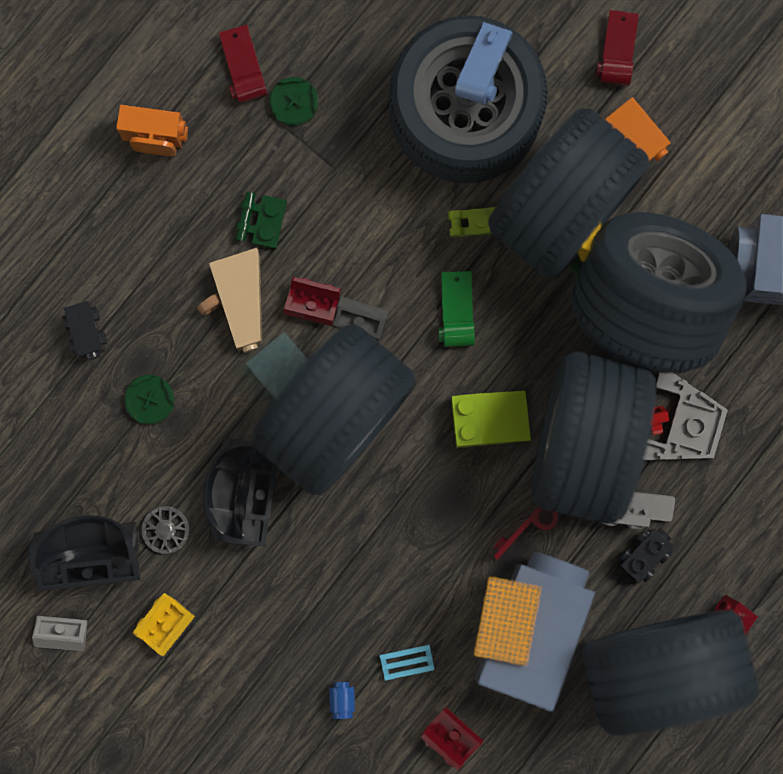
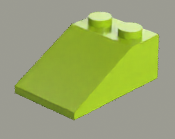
[451,391,531,448]

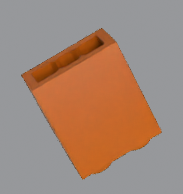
[606,97,671,162]
[116,105,188,156]

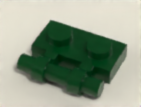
[235,191,288,250]

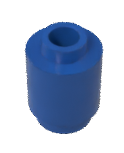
[329,682,355,719]

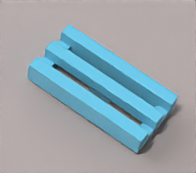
[380,645,435,680]

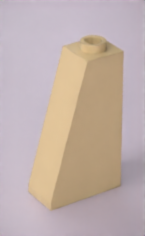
[209,248,262,353]

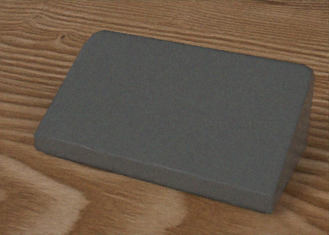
[332,297,388,340]

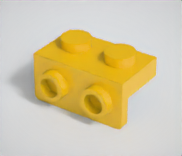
[133,593,195,656]

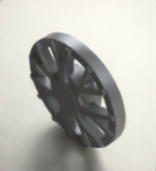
[142,506,189,554]

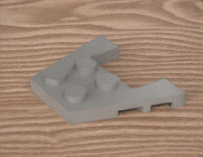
[644,372,728,460]

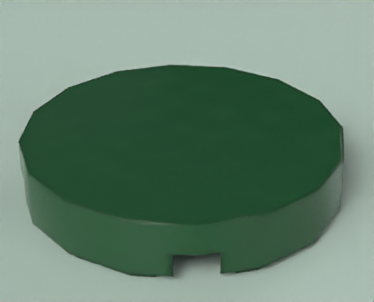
[270,77,319,127]
[124,374,175,425]

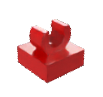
[650,405,669,435]

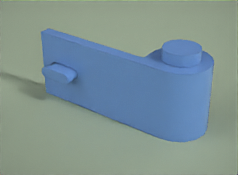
[455,22,513,105]

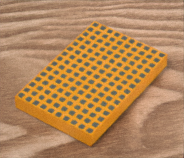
[474,577,541,665]

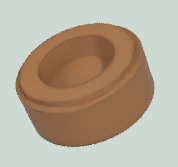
[197,294,222,316]

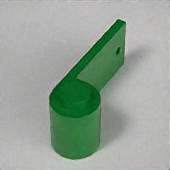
[438,271,475,347]

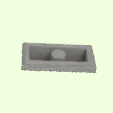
[32,616,87,651]

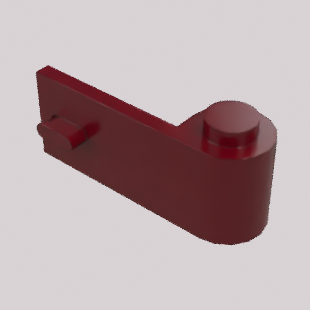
[596,10,639,86]
[219,25,268,103]
[493,507,558,560]

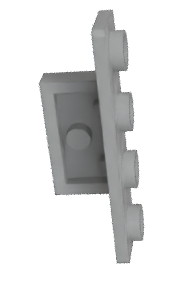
[603,492,675,529]

